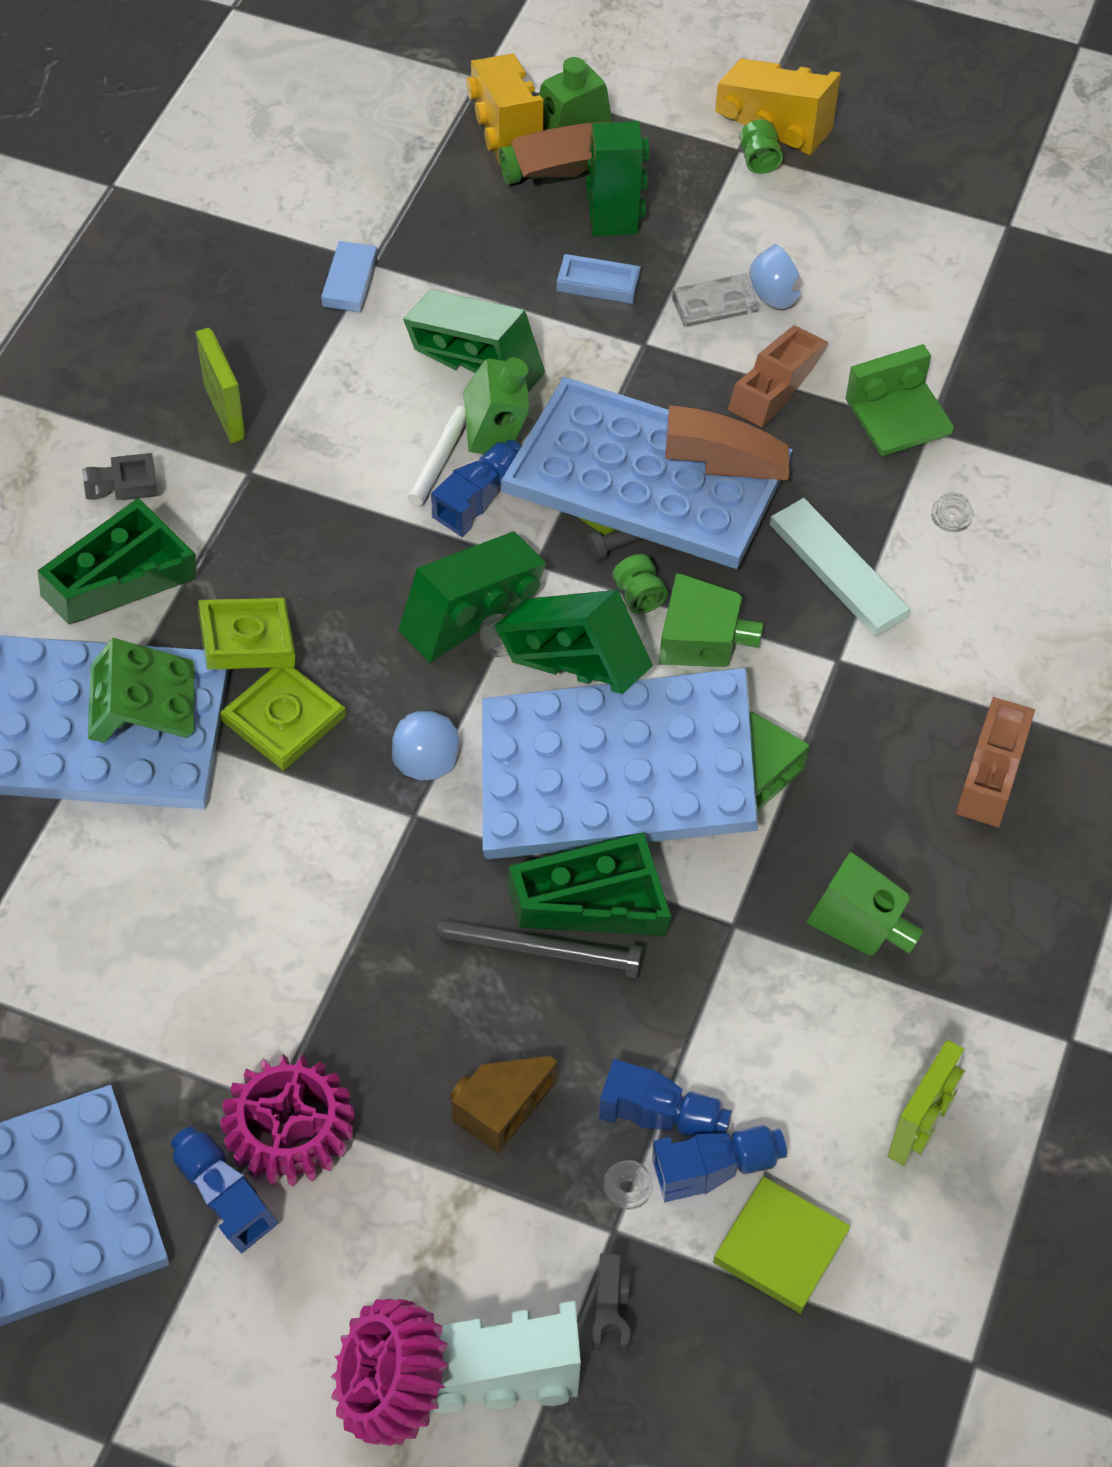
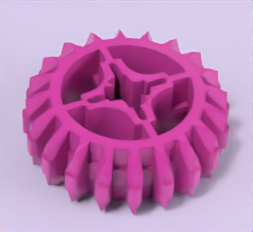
[220,1054,355,1187]
[331,1299,449,1446]

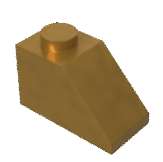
[450,1056,558,1154]

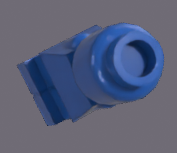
[431,439,521,538]
[599,1059,732,1137]
[652,1125,787,1203]
[171,1127,279,1254]

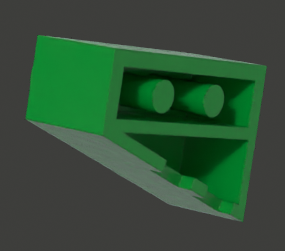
[585,121,649,237]
[403,289,546,392]
[37,498,196,625]
[398,531,546,663]
[494,590,653,694]
[507,832,672,936]

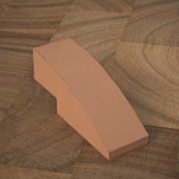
[511,122,607,177]
[728,325,828,428]
[665,405,789,481]
[956,697,1036,828]

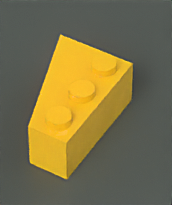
[466,53,543,165]
[715,58,841,156]

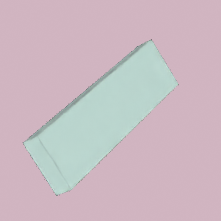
[770,498,910,637]

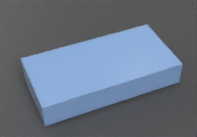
[321,241,377,312]
[556,254,641,304]

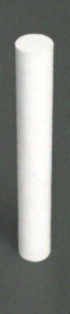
[408,406,466,506]

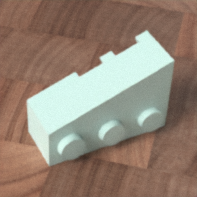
[433,1301,581,1413]

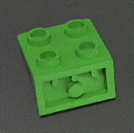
[845,344,954,456]
[88,638,194,743]

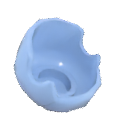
[749,244,801,309]
[392,711,459,780]

